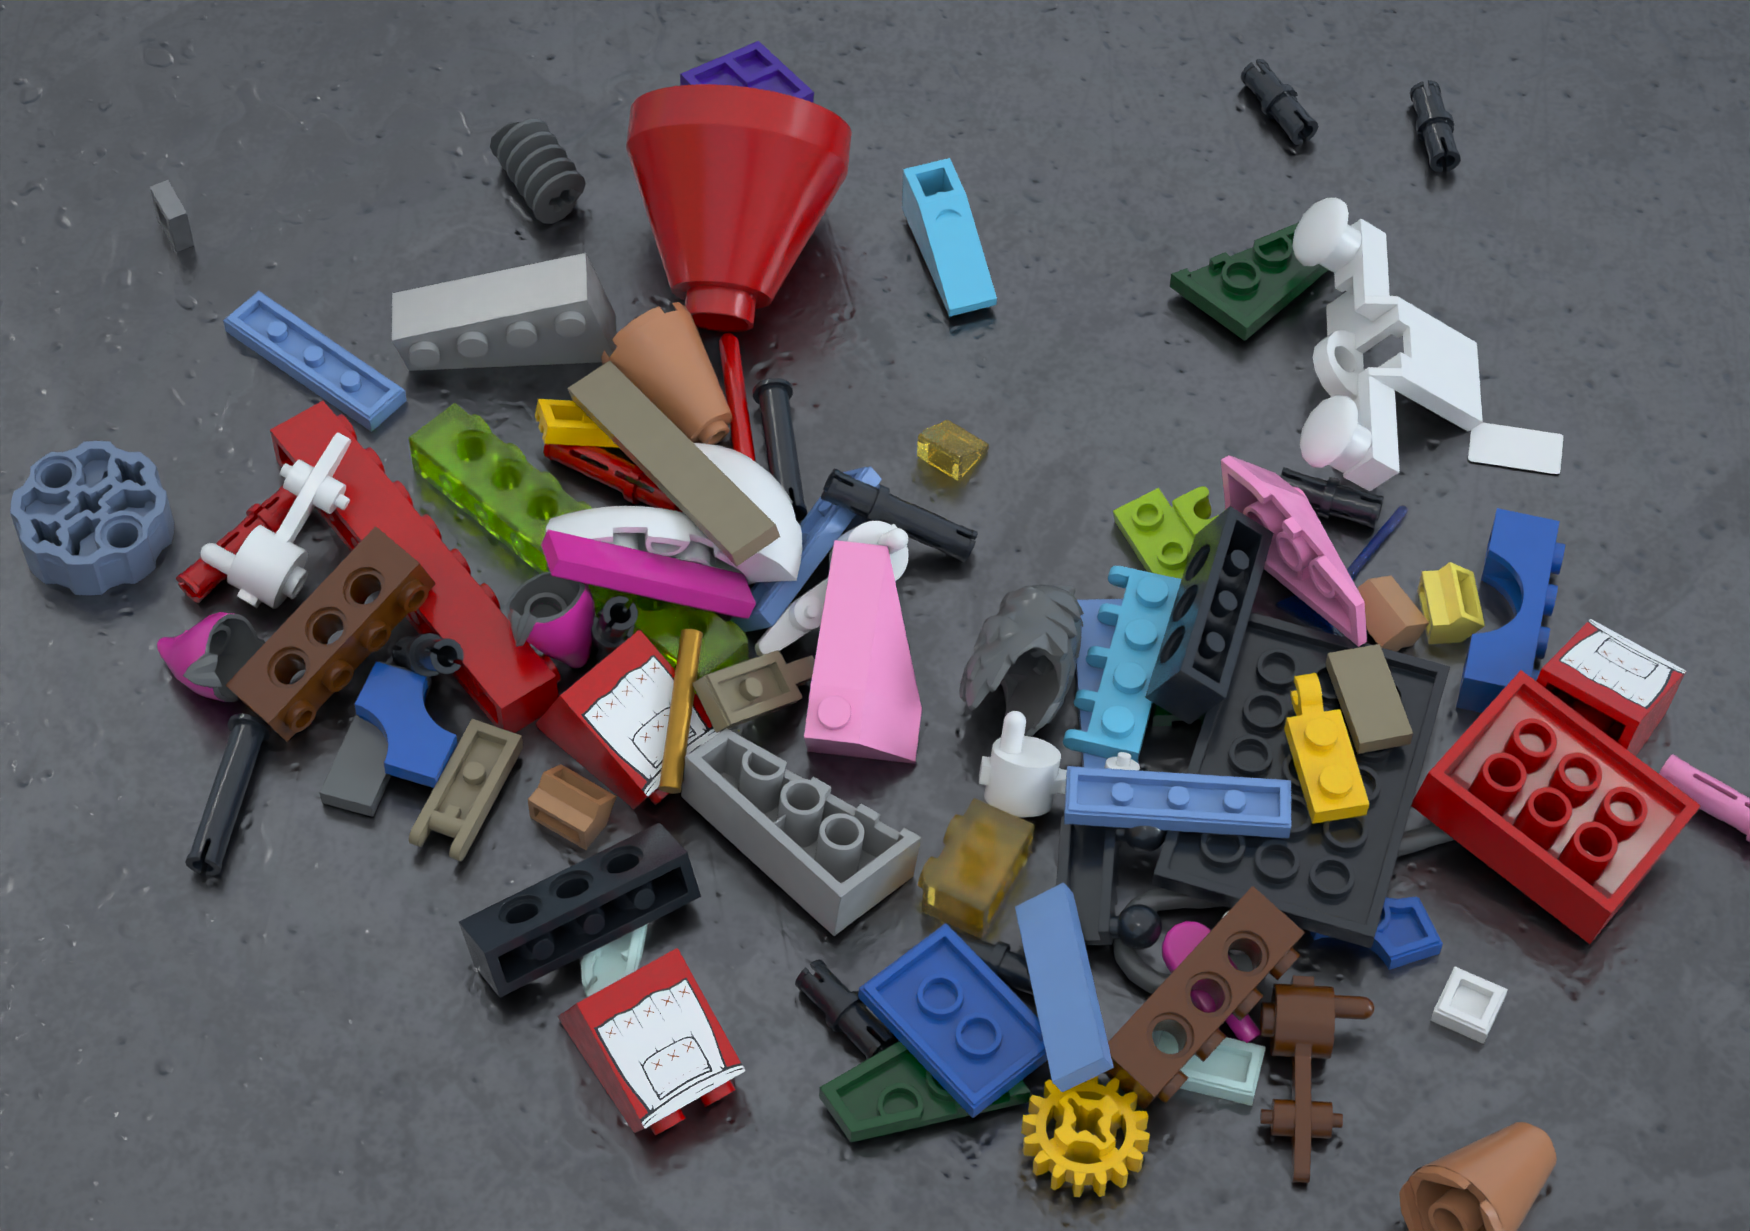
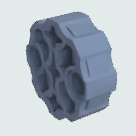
[10,441,174,596]

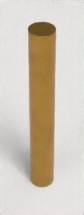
[659,629,703,793]

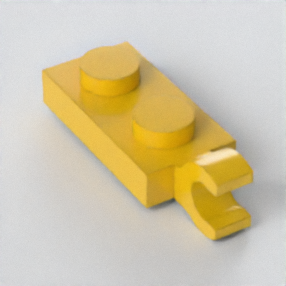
[1284,673,1369,824]

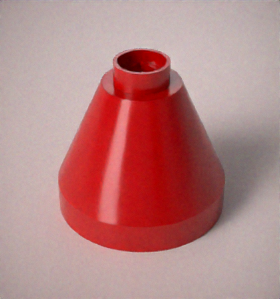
[626,84,852,332]

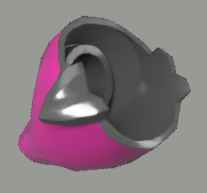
[506,571,595,669]
[157,612,265,702]

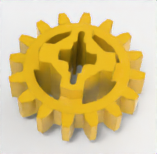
[1021,1076,1150,1198]

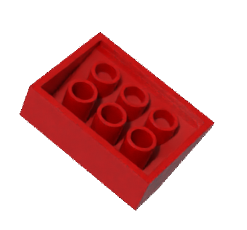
[1411,670,1701,944]

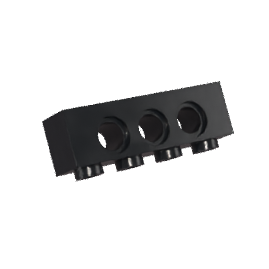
[1145,506,1274,724]
[459,823,701,998]

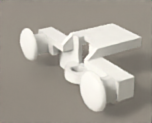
[1292,198,1483,491]

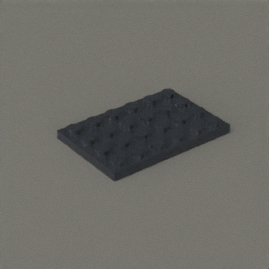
[1152,612,1450,948]

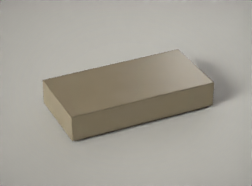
[1325,644,1413,754]

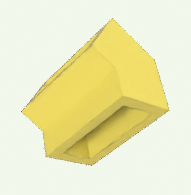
[1417,562,1485,644]

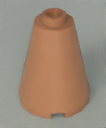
[601,302,732,445]
[1399,1122,1557,1231]

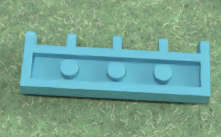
[1063,566,1182,763]

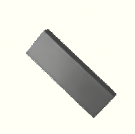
[319,661,432,817]

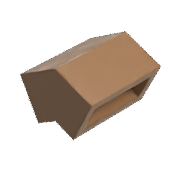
[1357,576,1429,652]
[528,764,617,850]

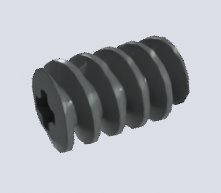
[490,118,586,224]

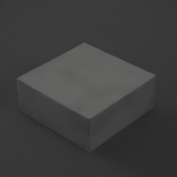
[150,180,194,252]

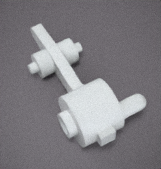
[200,432,351,609]
[755,521,908,656]
[979,711,1140,818]

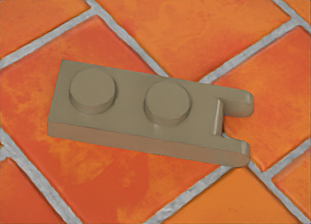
[409,719,523,861]

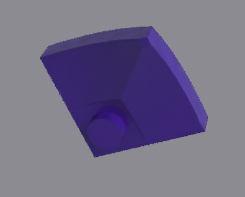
[680,41,814,103]

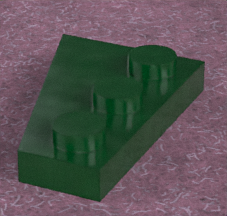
[1170,222,1328,341]
[819,1041,1030,1142]

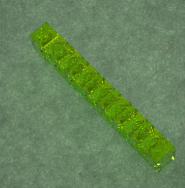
[408,403,749,696]

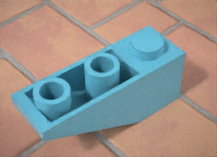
[902,158,997,317]

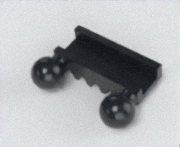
[1056,816,1168,950]

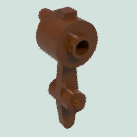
[1260,975,1374,1183]

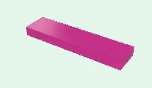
[541,529,756,619]

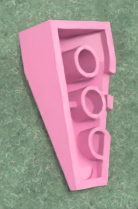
[1221,455,1367,647]
[804,540,922,764]

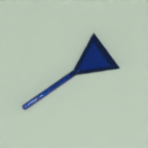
[1276,505,1408,637]

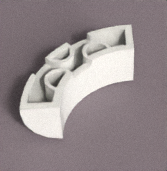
[694,443,802,583]
[546,506,756,585]

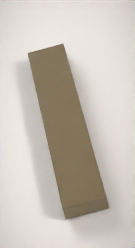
[567,360,780,567]

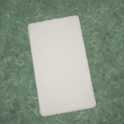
[1468,422,1563,474]

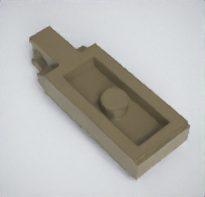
[692,650,815,733]

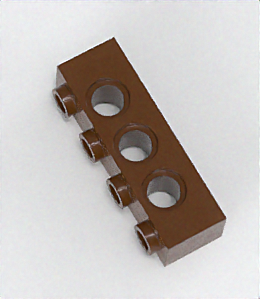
[226,526,436,742]
[1104,886,1305,1110]

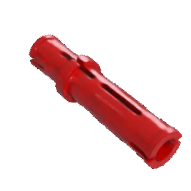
[543,444,683,513]
[176,485,297,603]

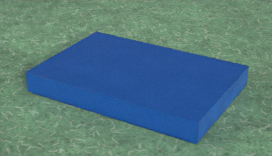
[858,923,1047,1118]

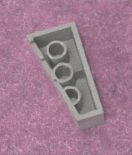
[392,253,617,371]
[681,728,921,936]

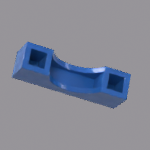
[1456,508,1566,713]

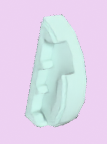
[581,924,647,997]

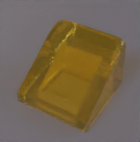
[917,420,989,481]

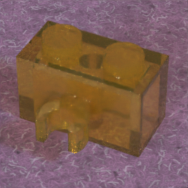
[918,798,1034,939]

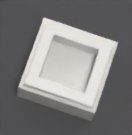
[1430,967,1508,1044]

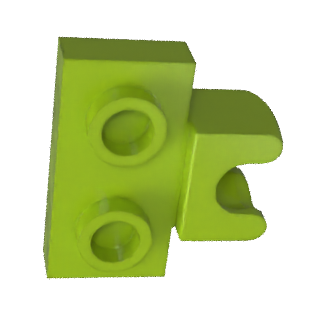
[1113,486,1219,579]

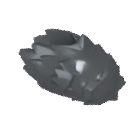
[959,584,1084,737]

